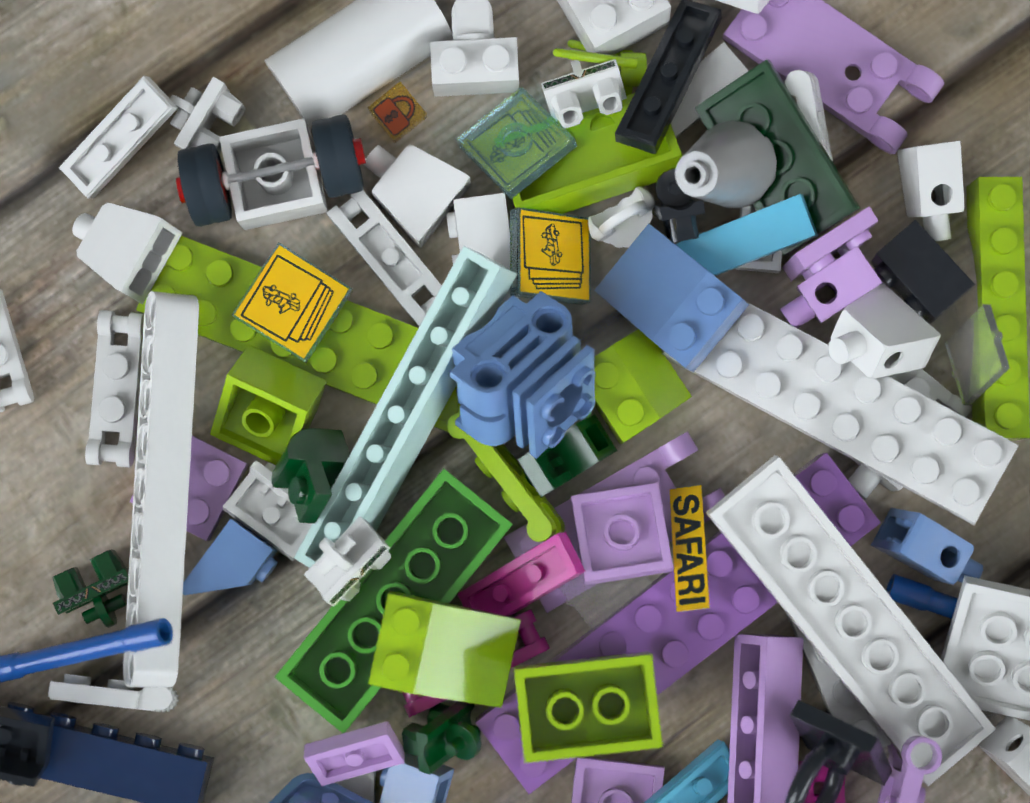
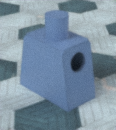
[871,508,983,585]

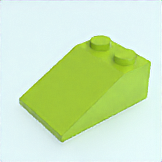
[369,591,521,708]

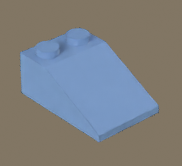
[594,223,749,372]

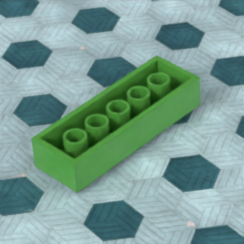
[274,469,513,733]

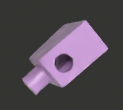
[780,246,882,328]

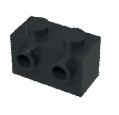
[870,220,975,324]

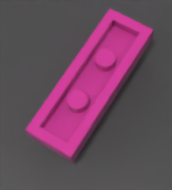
[458,532,586,616]

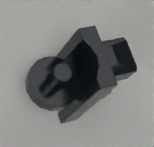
[652,169,705,242]

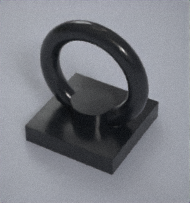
[785,700,892,803]

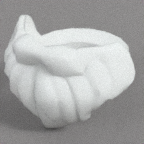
[588,187,655,248]

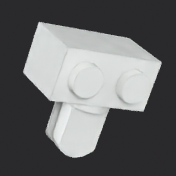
[430,0,519,97]

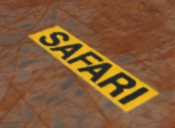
[669,485,710,612]

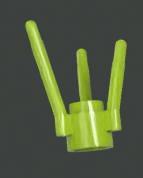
[553,39,647,96]

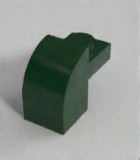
[518,414,618,497]
[271,428,350,524]

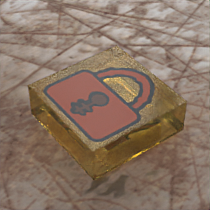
[367,81,428,143]

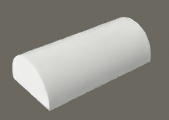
[265,0,453,131]

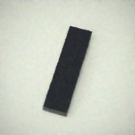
[615,0,722,155]

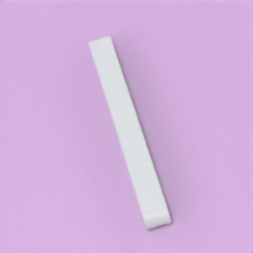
[123,291,199,687]

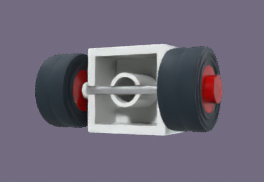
[176,114,366,230]

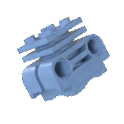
[450,291,596,459]

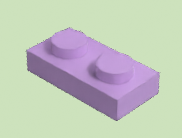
[304,721,404,786]

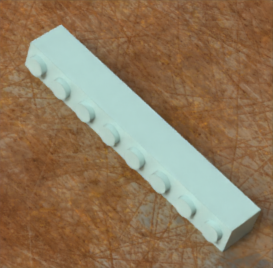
[294,246,517,568]

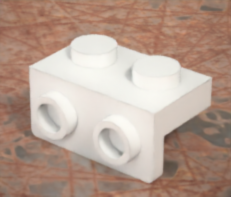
[223,460,313,561]

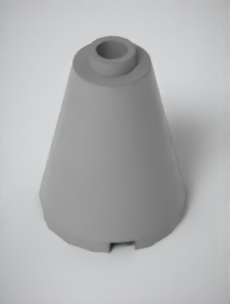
[675,120,777,208]

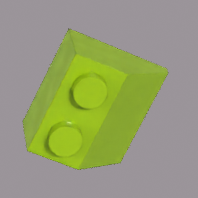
[594,329,692,444]
[210,344,327,465]

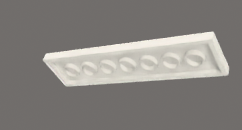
[663,302,1019,525]
[706,455,996,786]

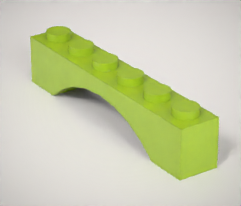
[966,177,1030,441]

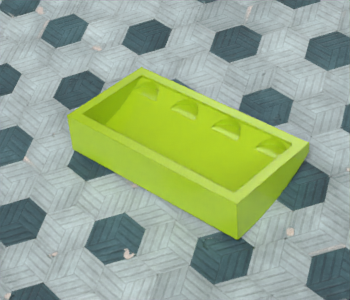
[495,93,683,219]

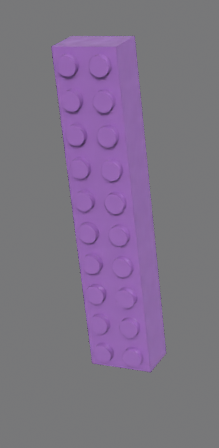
[475,453,881,794]

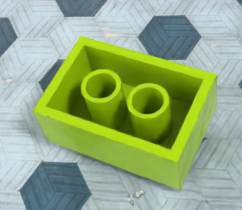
[514,651,663,763]

